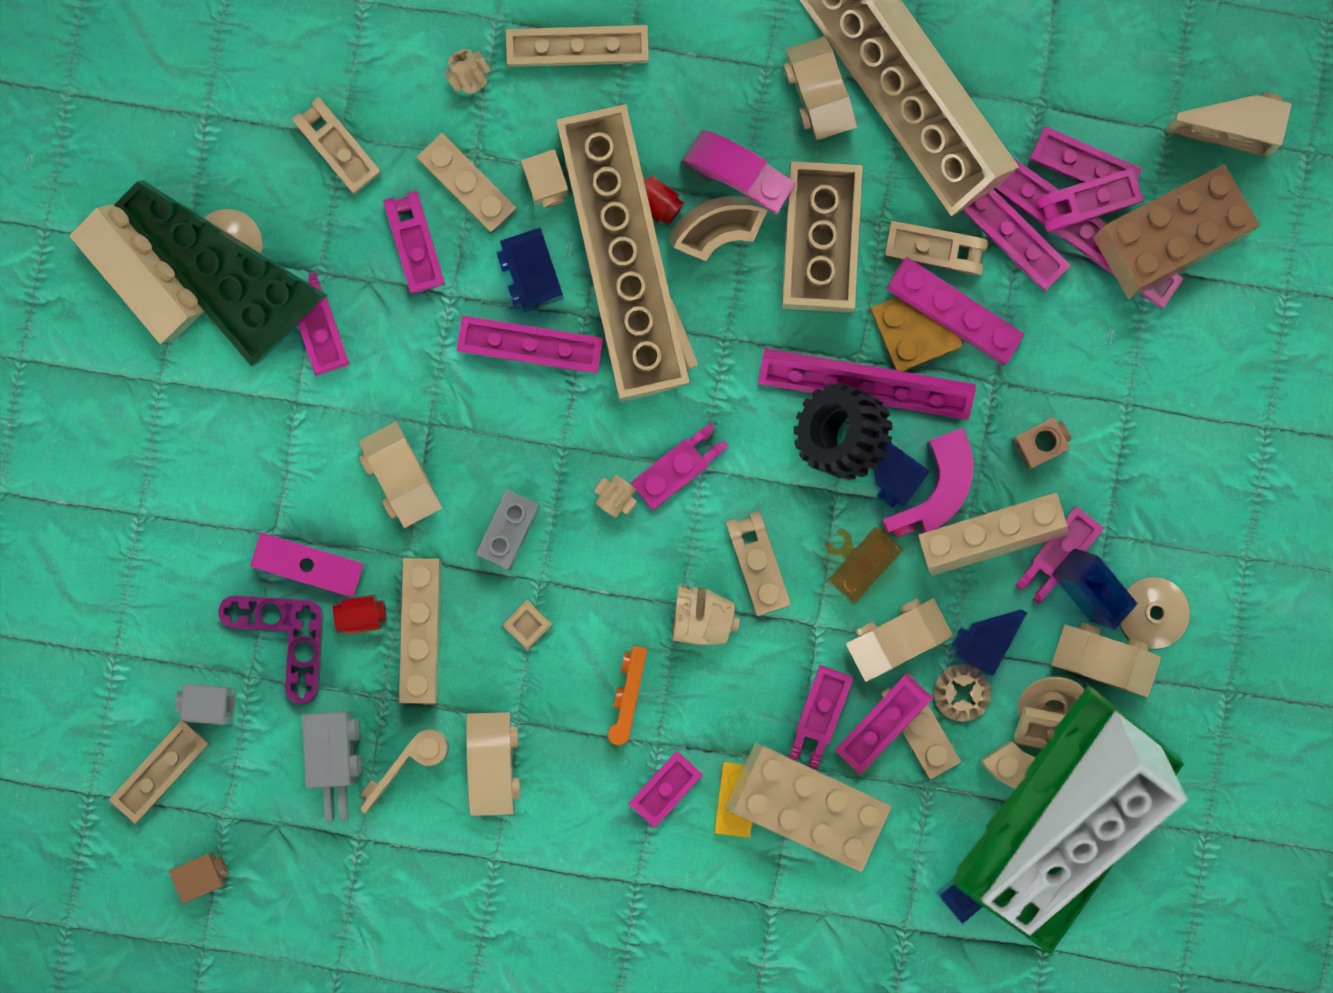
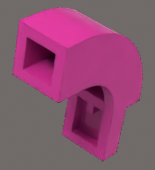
[680,130,796,214]
[881,427,973,537]

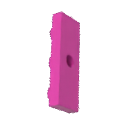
[250,533,364,598]

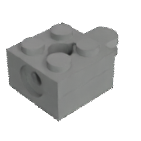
[302,711,363,822]

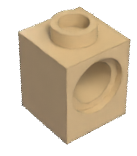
[521,149,569,208]

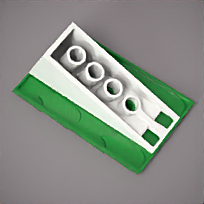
[953,686,1188,954]

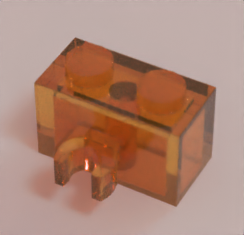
[824,526,903,605]

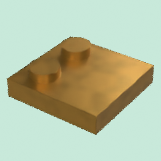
[870,297,963,372]

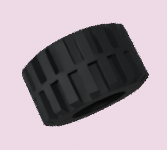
[794,383,893,480]

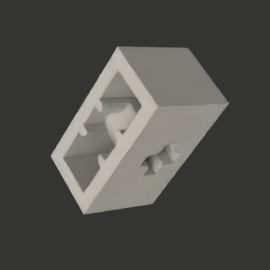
[476,489,540,571]
[175,684,237,725]

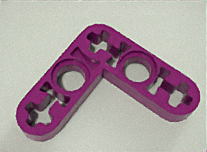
[218,596,324,704]

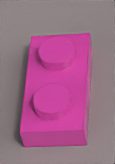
[628,751,703,828]

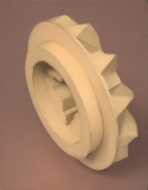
[934,664,991,722]

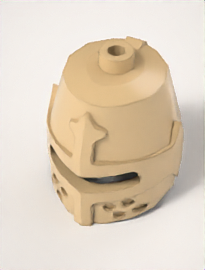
[672,585,740,645]

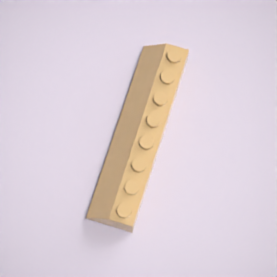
[800,0,1019,217]
[556,104,690,402]

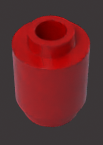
[643,175,685,226]
[333,594,387,635]

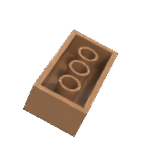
[1093,164,1260,300]

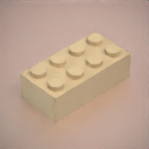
[781,161,863,313]
[725,742,892,872]

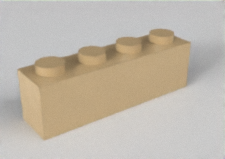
[69,204,204,345]
[918,492,1070,576]
[399,558,442,704]

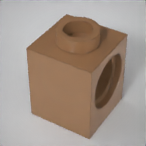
[1012,417,1071,470]
[169,852,229,904]

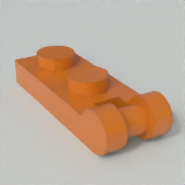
[608,645,648,745]

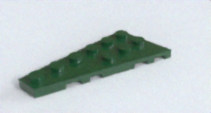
[114,180,328,366]

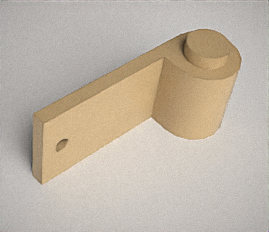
[359,729,450,813]

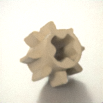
[444,49,491,94]
[593,474,637,518]

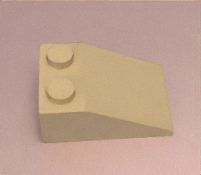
[1165,92,1292,157]

